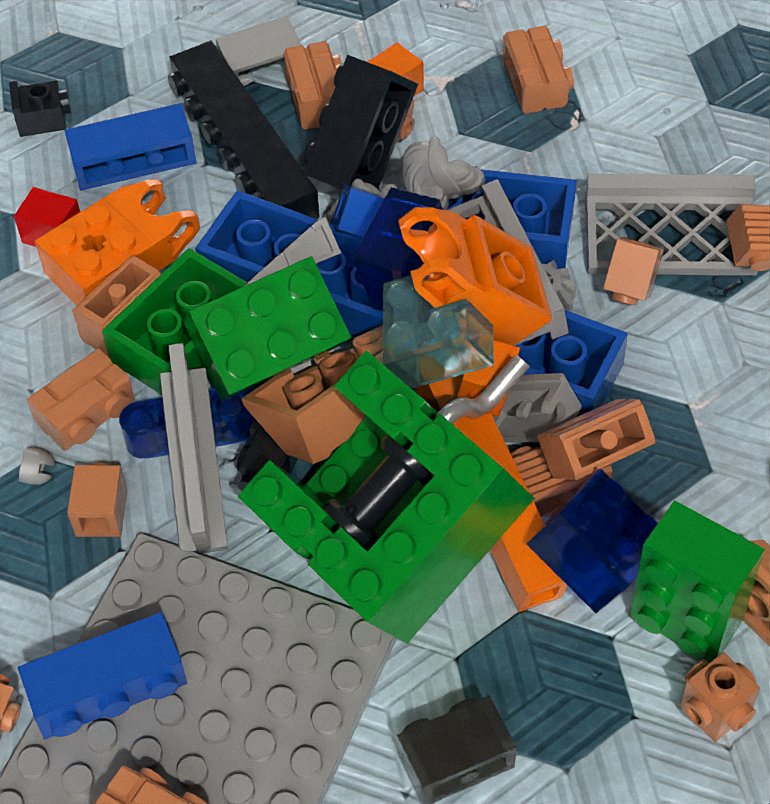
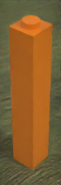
[409,341,571,612]

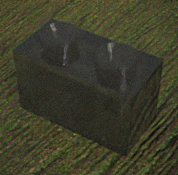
[397,695,517,804]

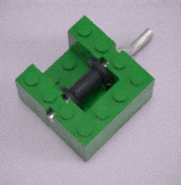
[237,350,535,644]

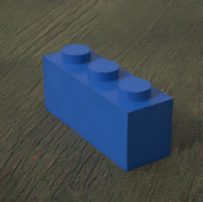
[64,103,197,191]
[17,612,188,740]

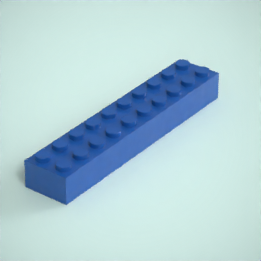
[195,190,628,417]

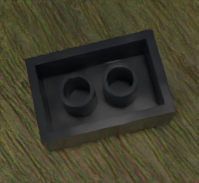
[303,55,418,190]

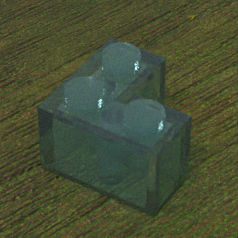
[382,275,494,389]

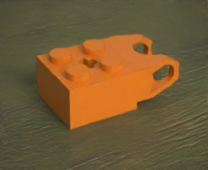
[35,179,200,306]
[398,207,553,346]

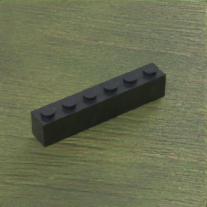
[168,40,320,219]

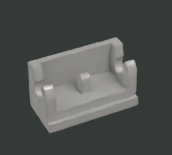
[216,16,301,76]
[492,373,582,442]

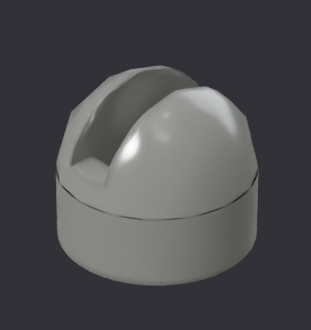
[19,447,55,485]

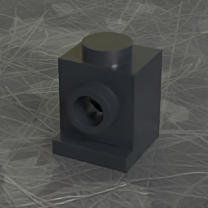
[9,80,71,137]
[237,421,298,492]

